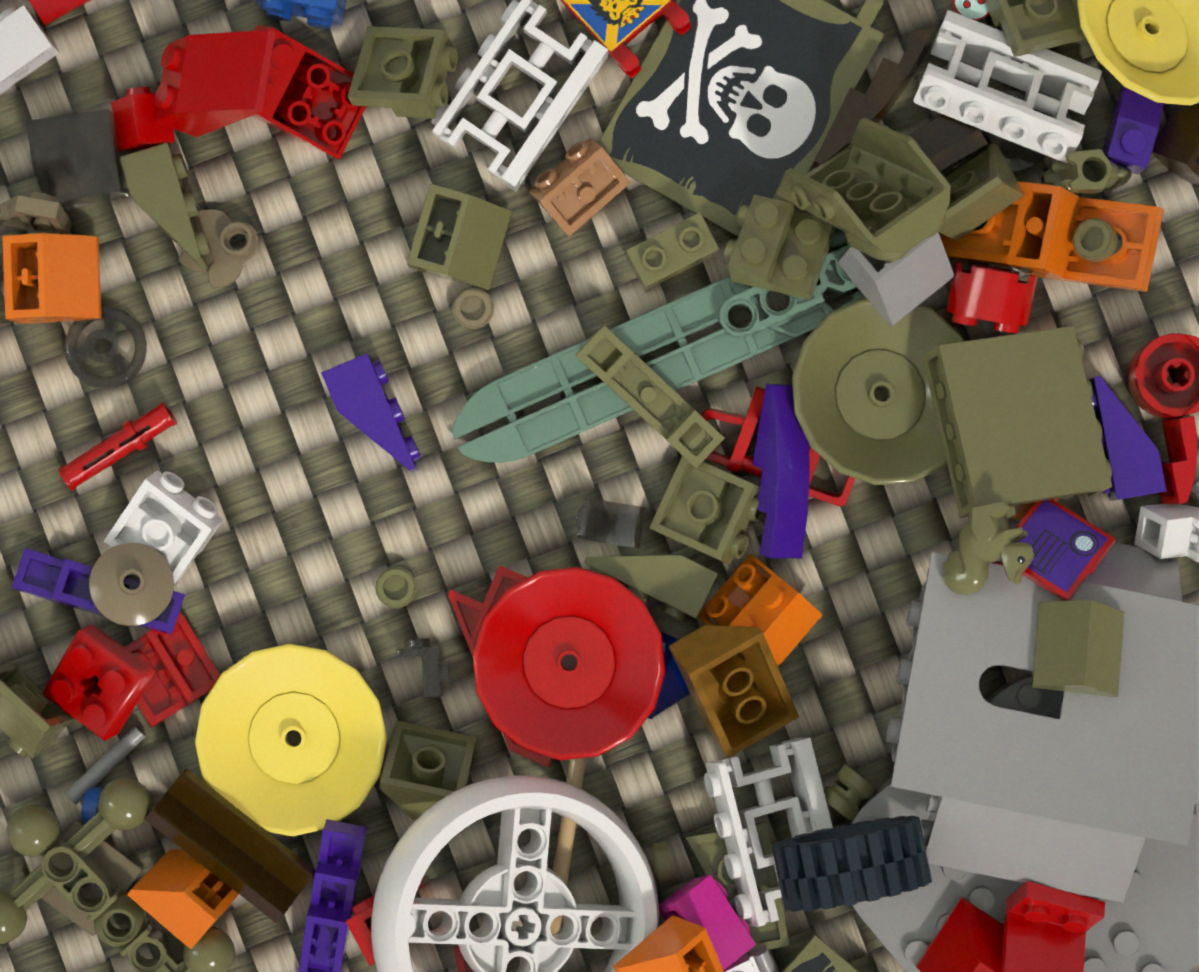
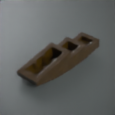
[814,27,932,168]

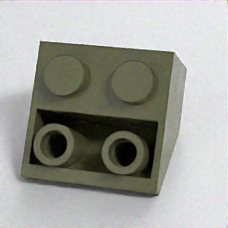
[407,183,512,291]

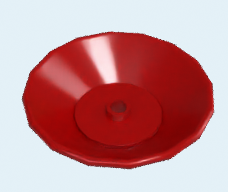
[472,567,666,760]

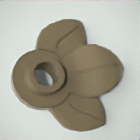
[179,209,259,288]

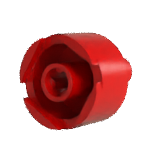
[946,261,1038,334]
[1126,333,1199,419]

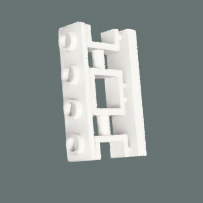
[431,0,608,192]
[913,10,1102,163]
[704,738,833,927]

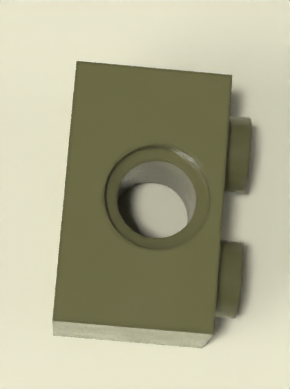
[625,212,719,292]

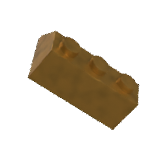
[668,625,799,758]

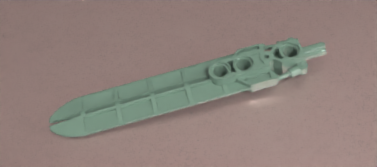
[451,230,866,462]

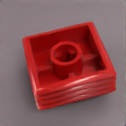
[43,625,155,741]

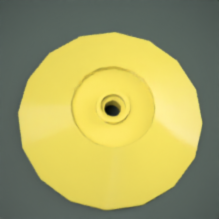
[1077,0,1199,106]
[195,644,387,837]

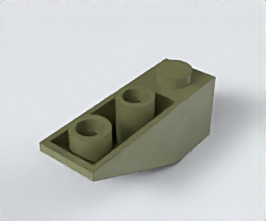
[119,143,211,270]
[584,555,718,621]

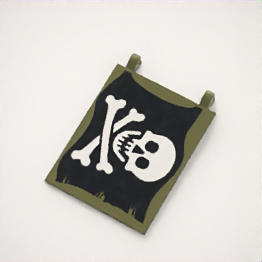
[598,0,885,237]

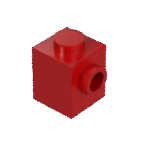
[111,87,175,151]

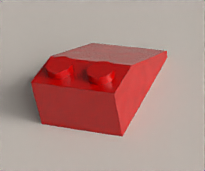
[154,30,276,137]

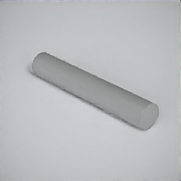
[65,725,146,804]

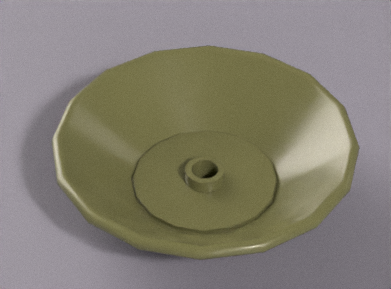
[792,298,964,485]

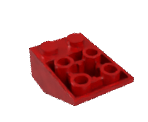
[252,25,366,160]

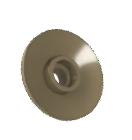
[89,543,174,626]

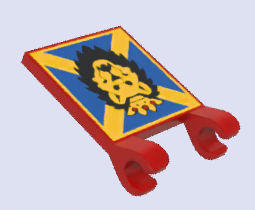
[560,0,692,78]

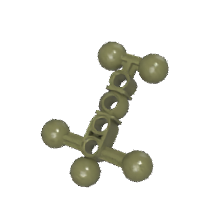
[0,778,235,972]

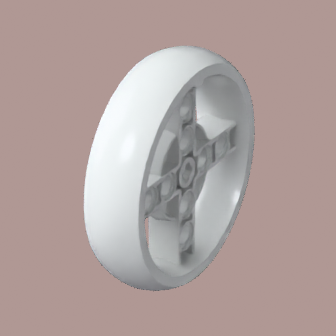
[371,775,659,972]

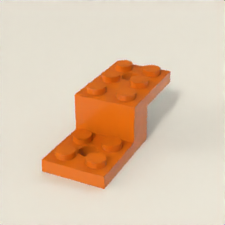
[938,181,1164,292]

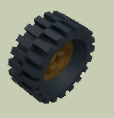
[771,816,932,912]

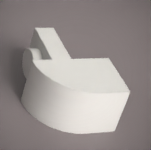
[1134,504,1199,563]

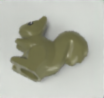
[1041,149,1132,194]
[942,501,1035,595]

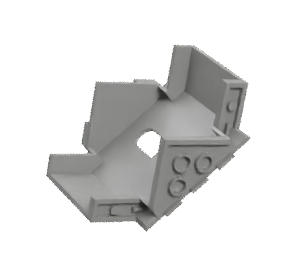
[886,521,1199,903]

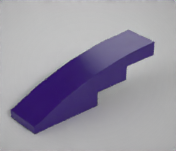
[753,383,810,559]
[12,548,185,635]
[299,819,367,972]

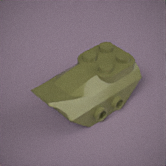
[776,118,951,262]

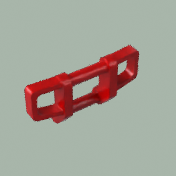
[702,386,855,506]

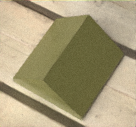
[939,142,1025,241]
[1031,600,1125,697]

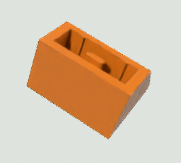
[2,233,102,324]
[697,553,822,666]
[127,849,240,949]
[613,915,724,972]

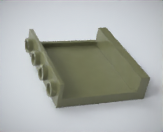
[922,326,1112,518]

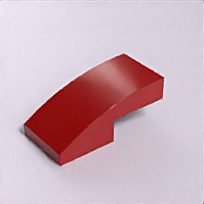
[1160,416,1197,504]

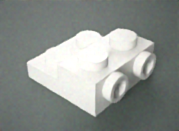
[104,470,223,587]

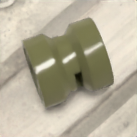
[824,764,878,822]

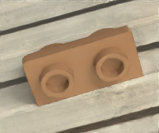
[529,138,631,237]

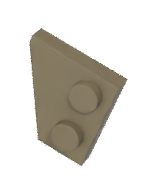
[0,192,73,235]

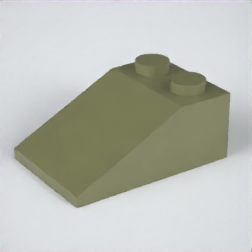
[0,663,74,758]

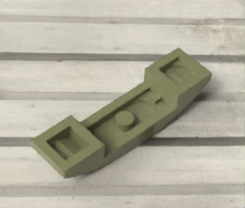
[575,324,725,468]

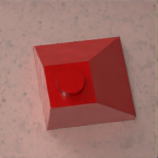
[915,897,1004,972]

